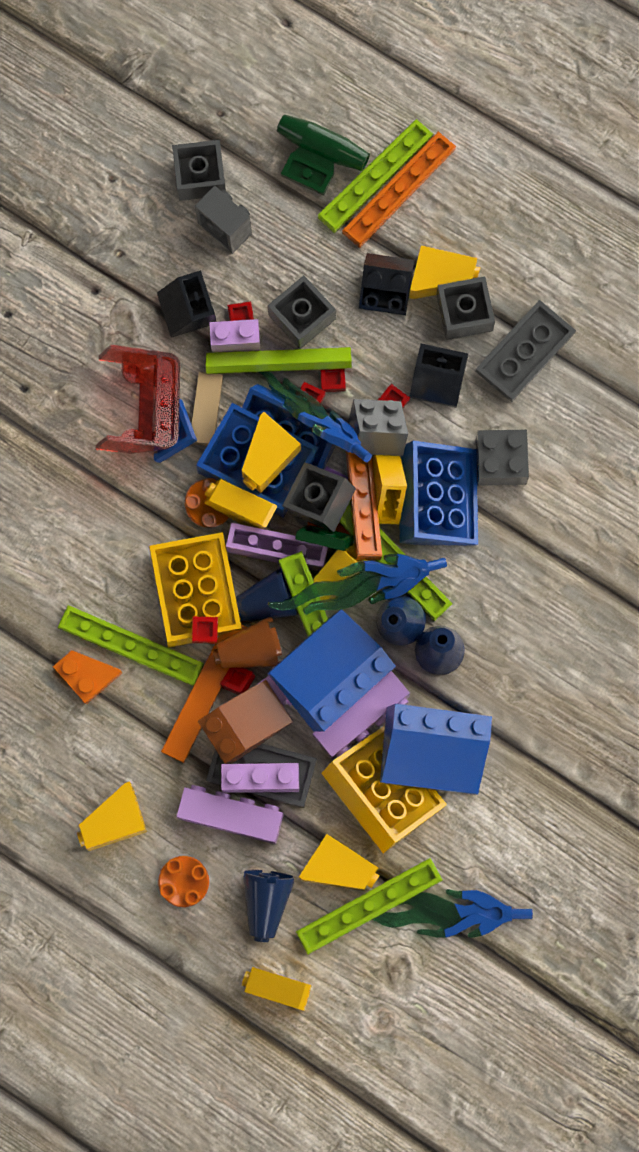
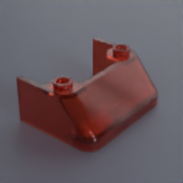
[95,345,180,454]

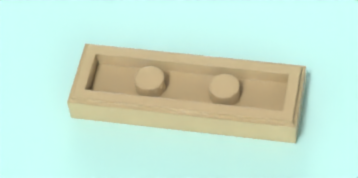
[191,372,223,446]

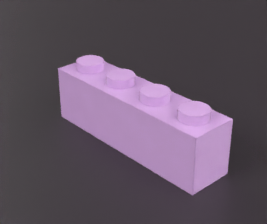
[226,523,329,572]
[313,671,410,760]
[177,785,284,844]

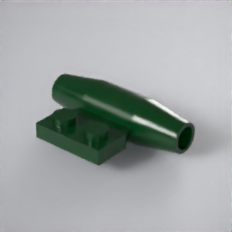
[277,114,370,196]

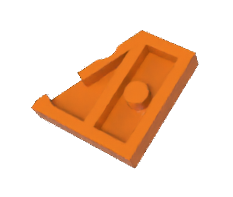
[53,650,122,705]

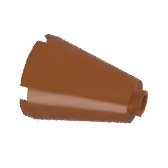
[212,617,282,668]

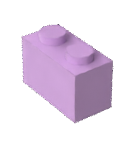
[210,319,261,353]

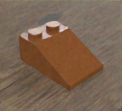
[198,680,294,764]

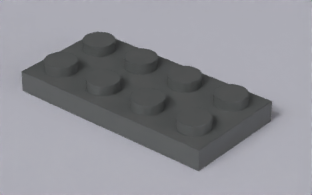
[475,300,576,402]
[206,744,317,808]

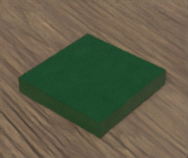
[295,525,354,551]

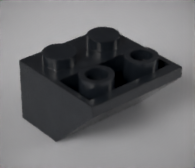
[358,253,414,316]
[157,270,217,338]
[409,343,468,408]

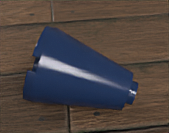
[236,568,299,623]
[376,596,426,646]
[415,626,465,675]
[243,870,294,942]

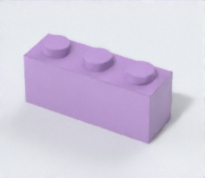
[221,763,299,793]

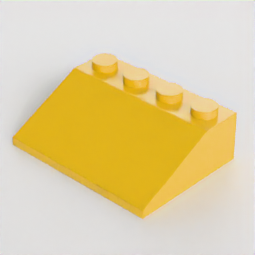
[149,532,242,648]
[321,725,447,854]

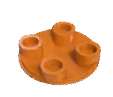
[185,478,229,528]
[158,856,209,907]

